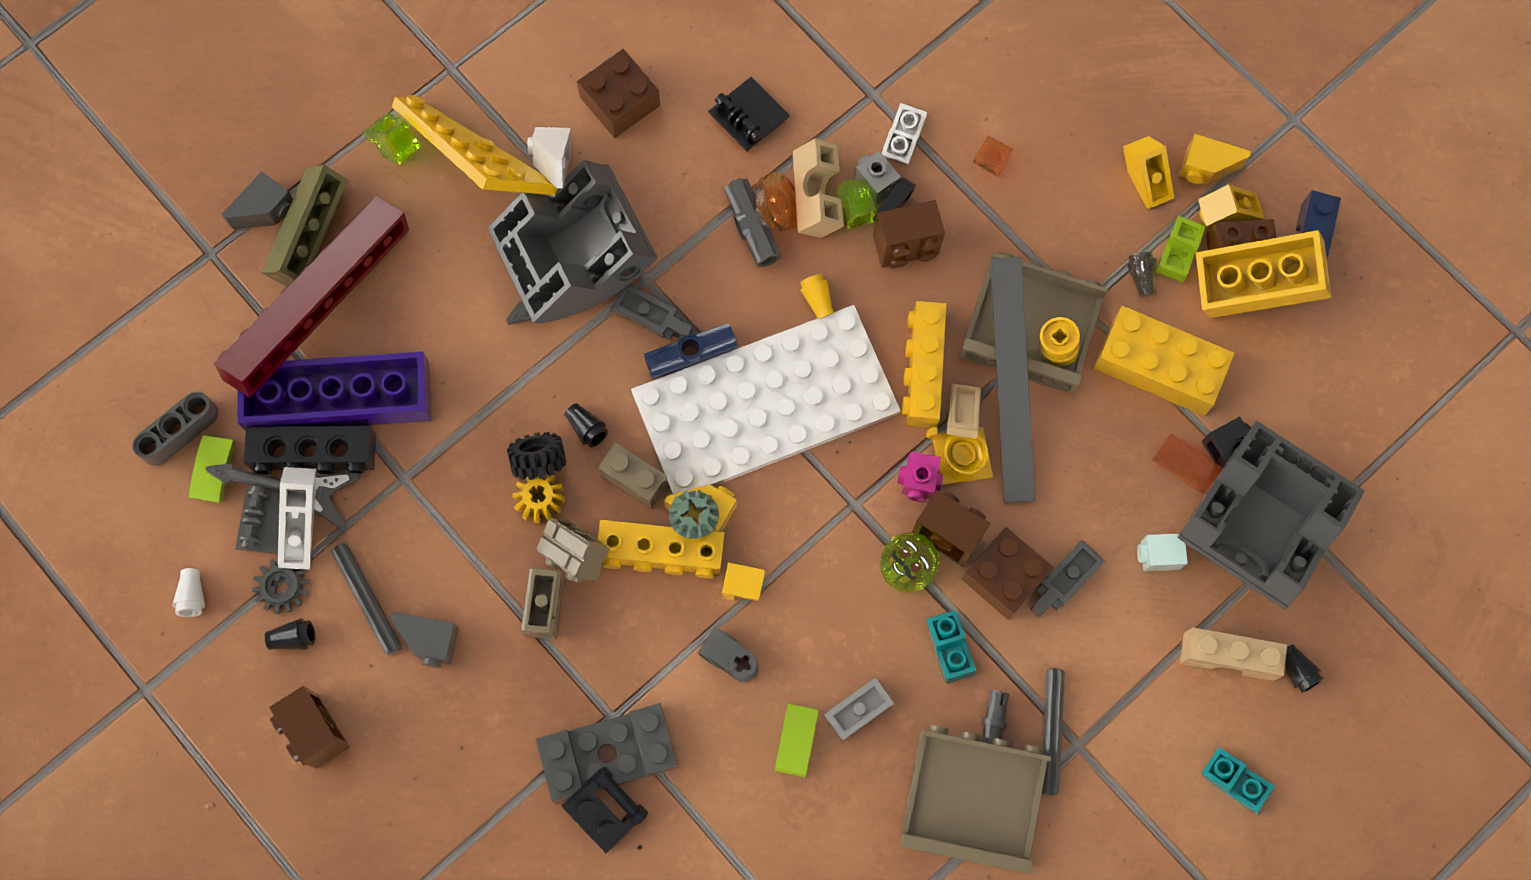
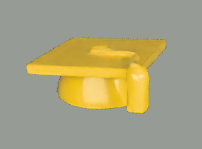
[926,427,994,486]

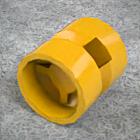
[1040,317,1080,367]

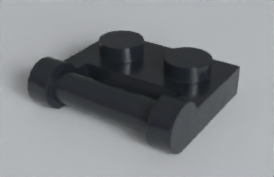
[561,767,648,853]

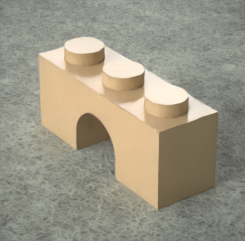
[793,138,844,238]
[1180,627,1287,681]

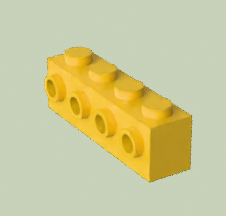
[902,301,947,428]
[598,520,725,579]

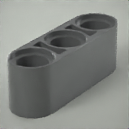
[132,391,218,466]

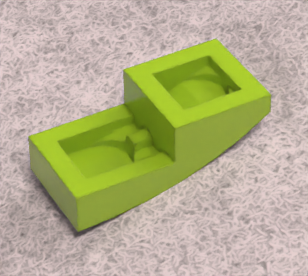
[1156,215,1206,283]
[189,435,235,503]
[774,703,819,777]

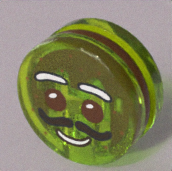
[880,532,939,593]

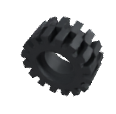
[507,432,567,480]

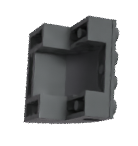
[487,160,658,324]
[1177,421,1365,610]

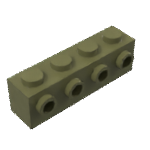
[262,165,348,287]

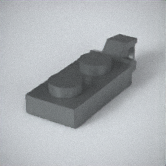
[611,284,693,340]
[1030,540,1105,618]

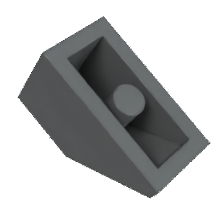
[221,171,293,229]
[390,612,458,668]

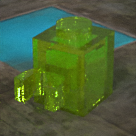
[363,112,420,165]
[836,179,876,229]

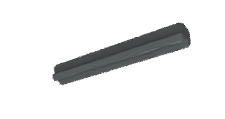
[331,543,401,655]
[1042,668,1065,796]

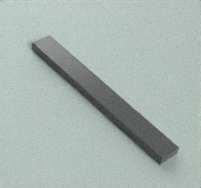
[990,257,1035,503]

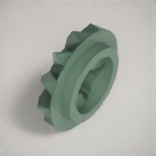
[669,489,719,539]

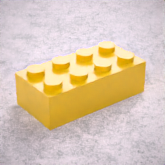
[1196,230,1332,318]
[1093,306,1235,416]

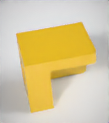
[722,563,765,601]

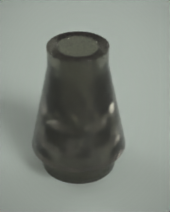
[1127,252,1157,297]

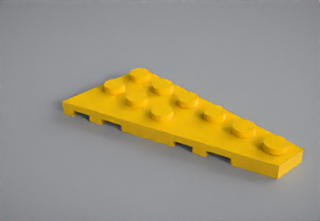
[392,95,558,195]

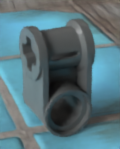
[697,627,758,682]

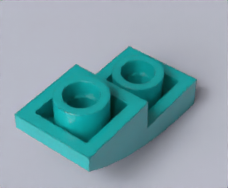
[926,610,977,684]
[1201,747,1275,815]

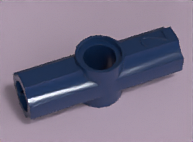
[644,323,738,380]

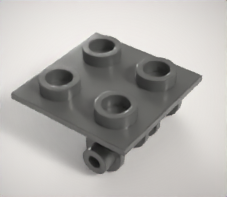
[235,486,280,554]

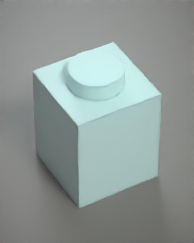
[1137,534,1188,572]

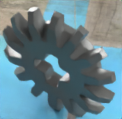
[252,559,309,614]

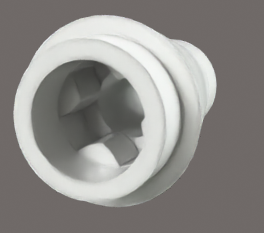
[172,568,205,617]

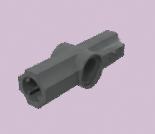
[724,178,781,267]

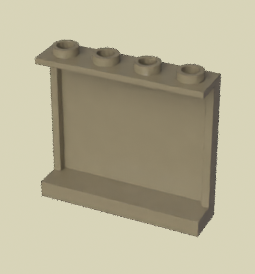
[959,252,1108,395]
[899,725,1051,874]

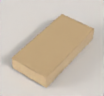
[946,383,981,439]

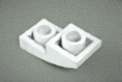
[882,103,927,165]

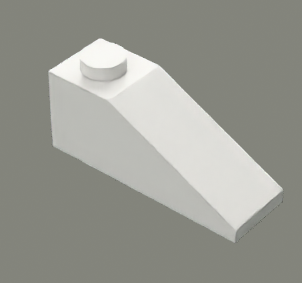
[527,127,571,188]
[278,467,316,570]

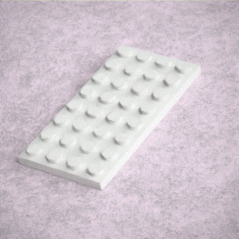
[631,305,901,495]

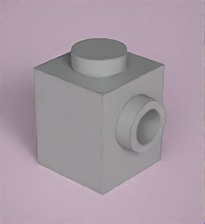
[854,151,901,205]

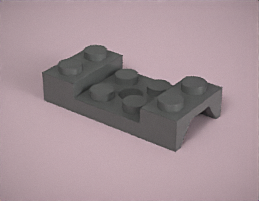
[536,703,678,804]

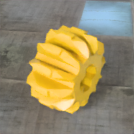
[512,475,566,525]

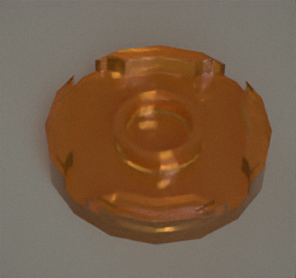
[756,172,797,232]

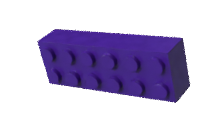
[237,352,431,431]

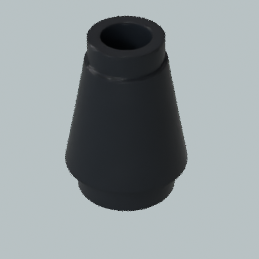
[564,403,608,448]
[264,618,315,650]
[1285,644,1323,693]

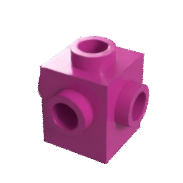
[897,451,943,502]

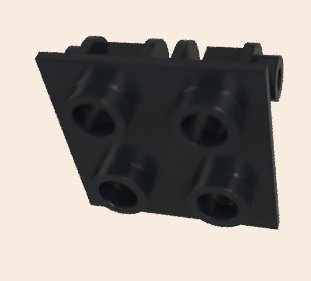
[708,77,790,152]

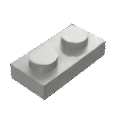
[824,678,894,742]

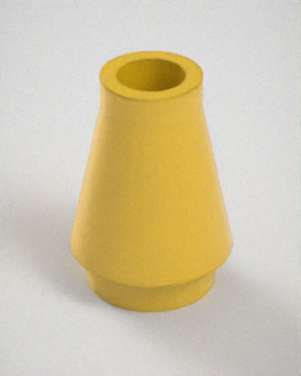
[800,274,834,319]

